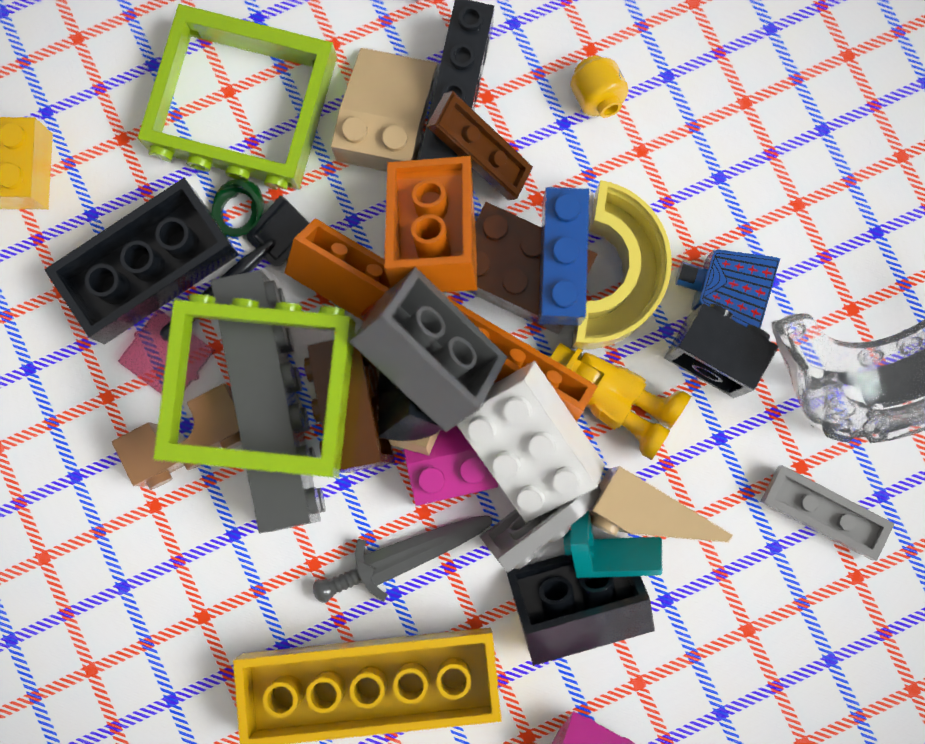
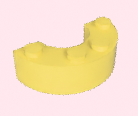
[571,180,672,350]

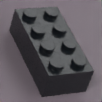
[44,178,239,345]

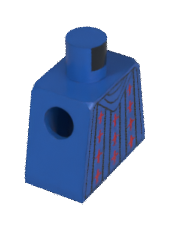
[675,249,781,328]

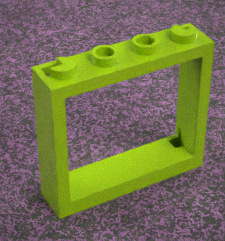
[137,3,337,190]
[154,294,356,478]

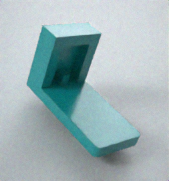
[563,511,663,578]

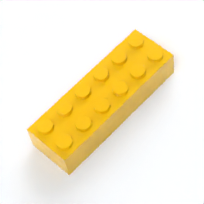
[233,627,502,744]

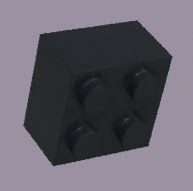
[664,303,778,398]

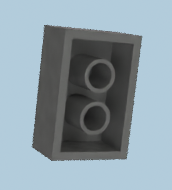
[350,267,507,432]

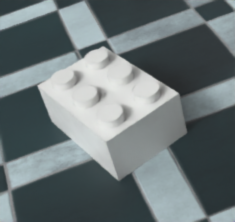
[457,361,605,523]

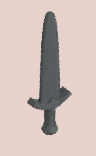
[313,515,492,603]

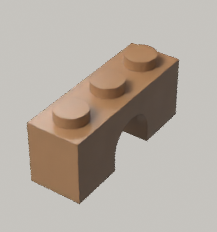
[111,383,242,490]

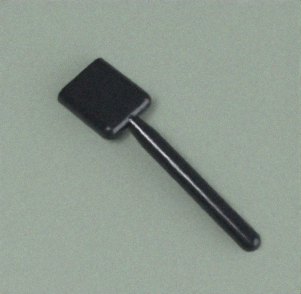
[160,196,309,341]

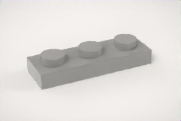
[760,465,895,561]

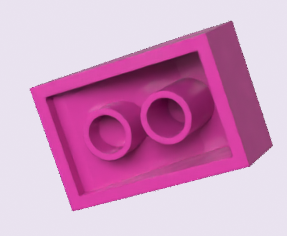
[404,425,498,506]

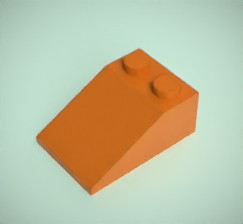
[384,156,477,292]

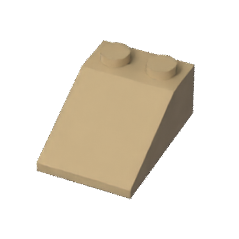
[331,48,437,171]
[588,466,733,543]

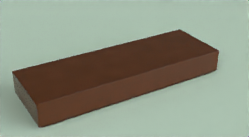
[426,91,533,200]

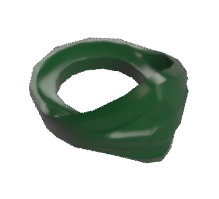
[211,179,265,238]

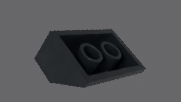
[506,554,655,666]

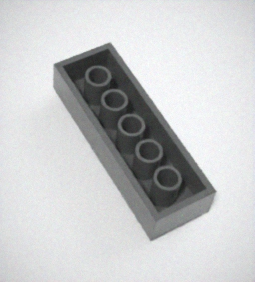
[211,270,326,534]

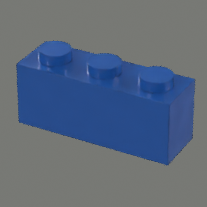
[538,187,590,326]

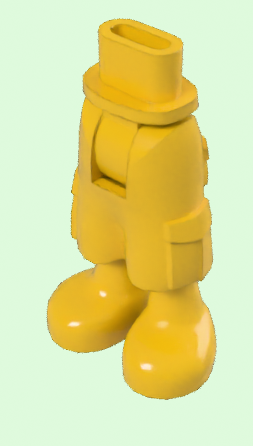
[550,342,692,460]

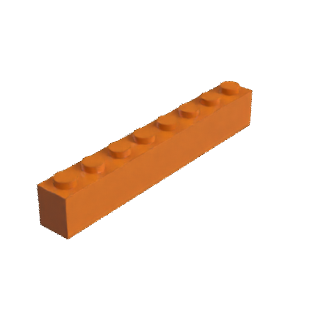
[284,218,598,422]

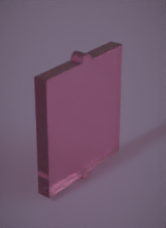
[117,309,215,394]

